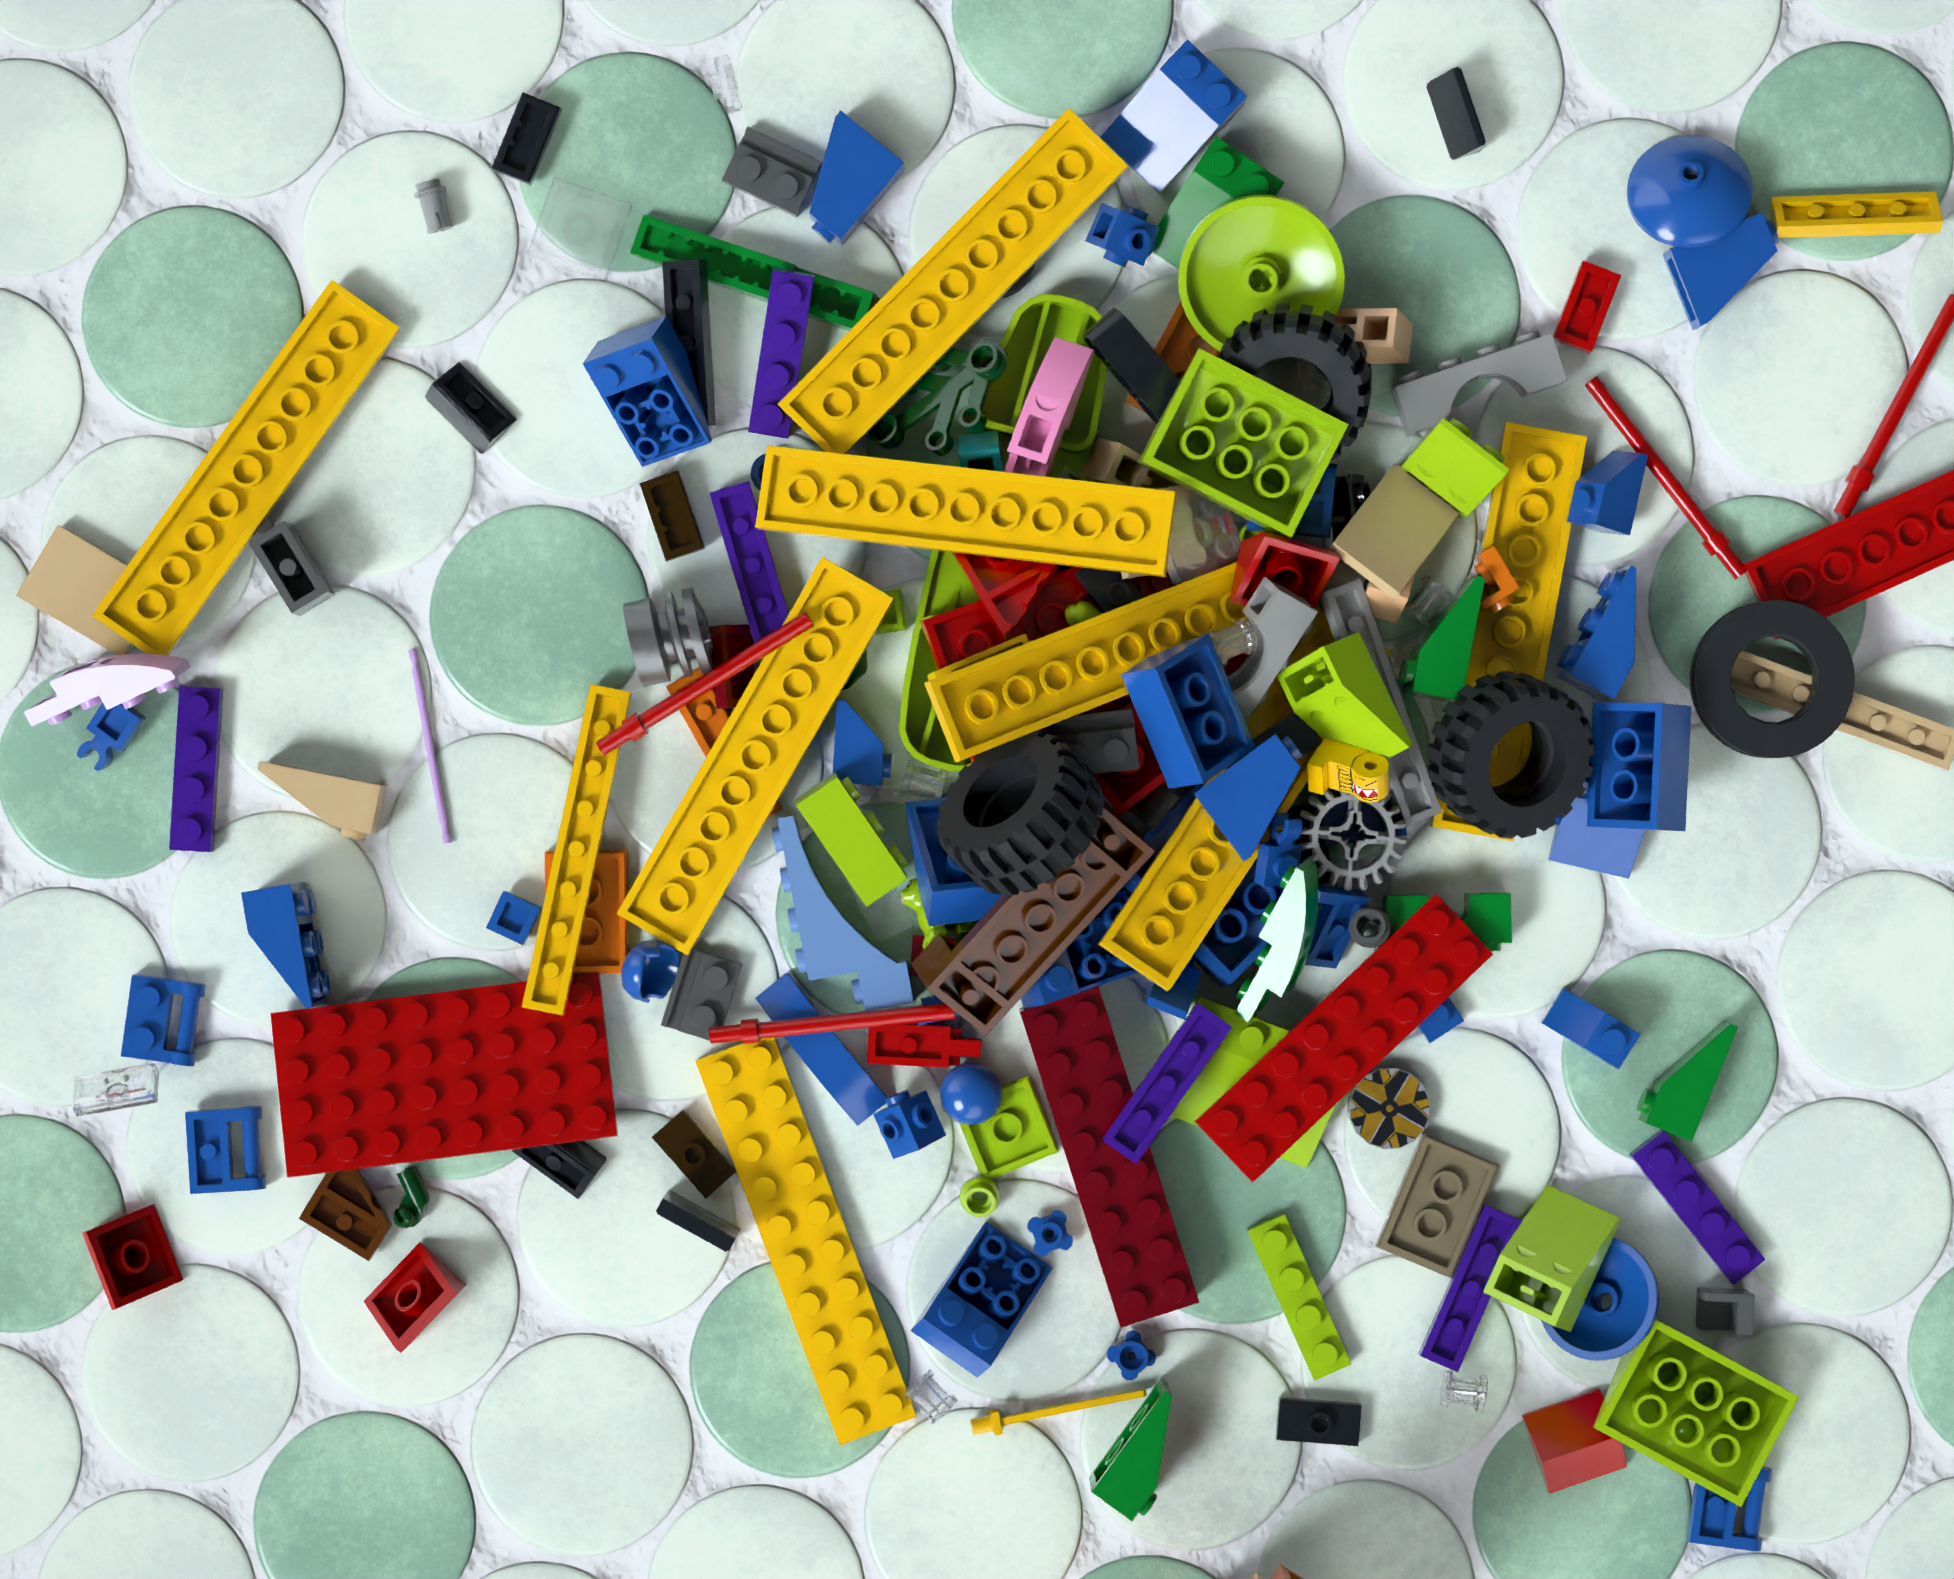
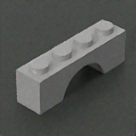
[1391,330,1568,437]
[1227,576,1318,722]

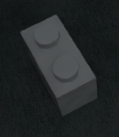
[248,521,336,616]

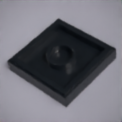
[656,1190,741,1252]

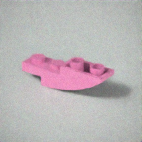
[1004,337,1095,477]

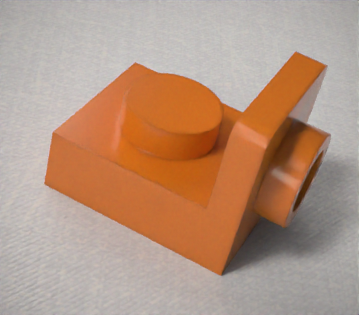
[1474,545,1519,613]

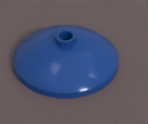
[1627,135,1753,248]
[1541,1238,1659,1361]

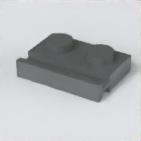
[722,126,822,218]
[1051,707,1140,774]
[661,949,743,1041]

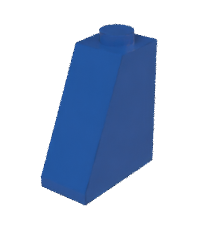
[809,110,905,245]
[1663,212,1779,330]
[1194,733,1303,861]

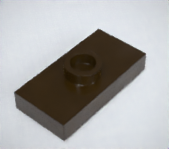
[639,470,705,562]
[652,1109,737,1199]

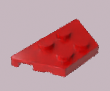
[952,552,1058,640]

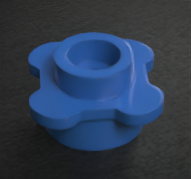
[1027,1210,1073,1257]
[1107,1331,1156,1380]

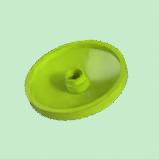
[1178,195,1345,362]

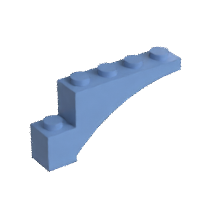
[772,815,915,1011]

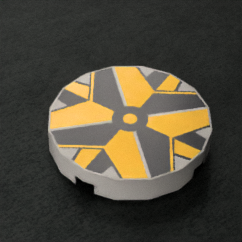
[1348,1067,1430,1149]

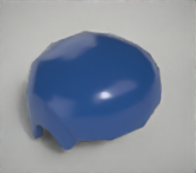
[621,940,680,1003]
[939,1062,1003,1125]

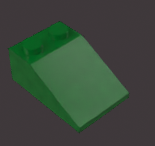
[1153,137,1285,270]
[1398,576,1485,702]
[1089,1378,1172,1521]

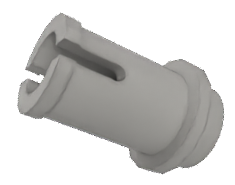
[414,179,453,234]

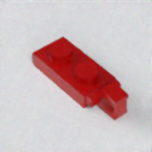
[867,1023,982,1068]

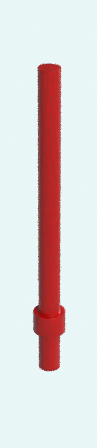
[1834,294,1954,518]
[1584,376,1747,580]
[596,612,814,756]
[709,1003,956,1045]

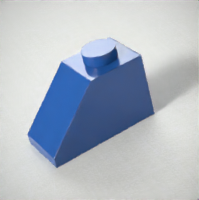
[1567,451,1648,536]
[832,700,892,785]
[1143,958,1201,1020]
[1541,988,1641,1069]

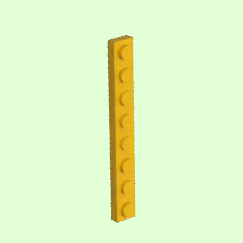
[522,684,632,1016]

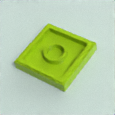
[959,1075,1059,1179]

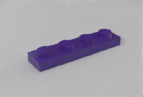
[748,268,815,439]
[709,481,789,643]
[169,686,223,852]
[1102,1002,1232,1164]
[1629,1130,1765,1285]
[1418,1204,1522,1372]

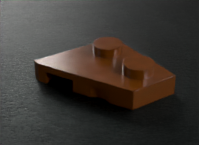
[298,1169,393,1261]

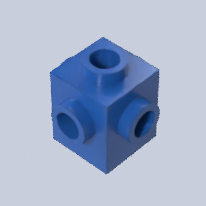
[1085,203,1160,268]
[873,1090,946,1159]

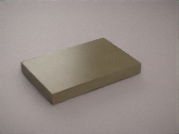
[1375,1132,1500,1279]

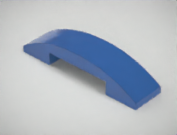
[755,972,888,1126]

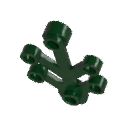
[868,342,1008,456]

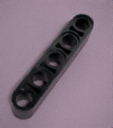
[1082,307,1181,425]

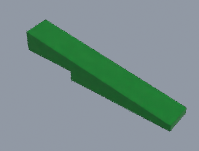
[630,215,880,331]

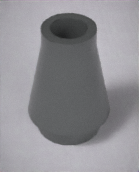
[1349,907,1391,948]

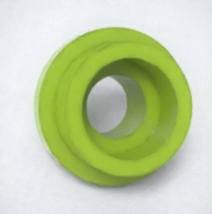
[959,1177,1001,1217]

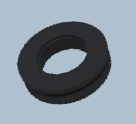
[1690,600,1855,758]

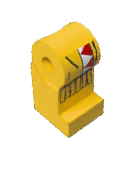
[1307,738,1390,803]

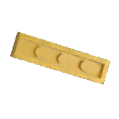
[1769,191,1943,238]

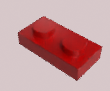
[1553,260,1621,354]

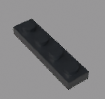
[662,259,716,426]

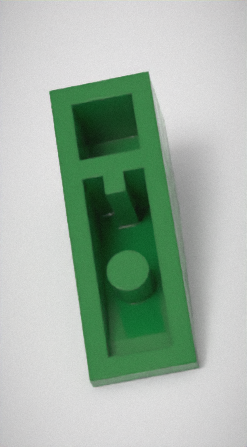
[1637,1021,1738,1142]

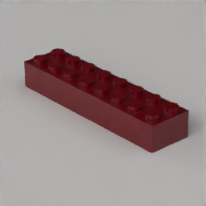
[1019,986,1200,1328]

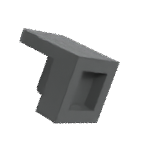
[1696,1287,1755,1336]

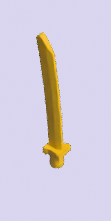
[970,1389,1147,1436]

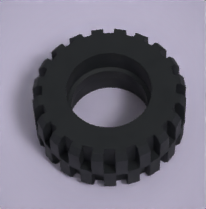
[1219,303,1372,461]
[1427,671,1595,839]
[937,732,1103,896]

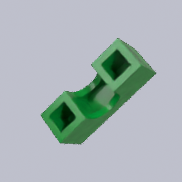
[1382,892,1512,951]

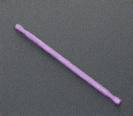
[408,649,452,844]

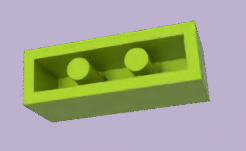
[795,772,909,907]

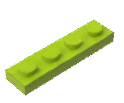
[1246,1212,1352,1381]

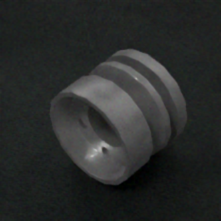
[623,587,713,687]

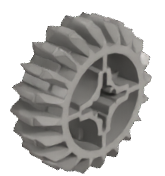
[1299,788,1408,891]

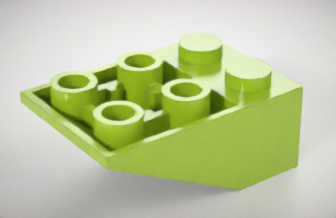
[1400,418,1510,519]
[1277,632,1413,759]
[1483,1185,1622,1332]

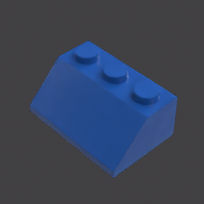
[1121,634,1256,789]
[1587,702,1691,831]

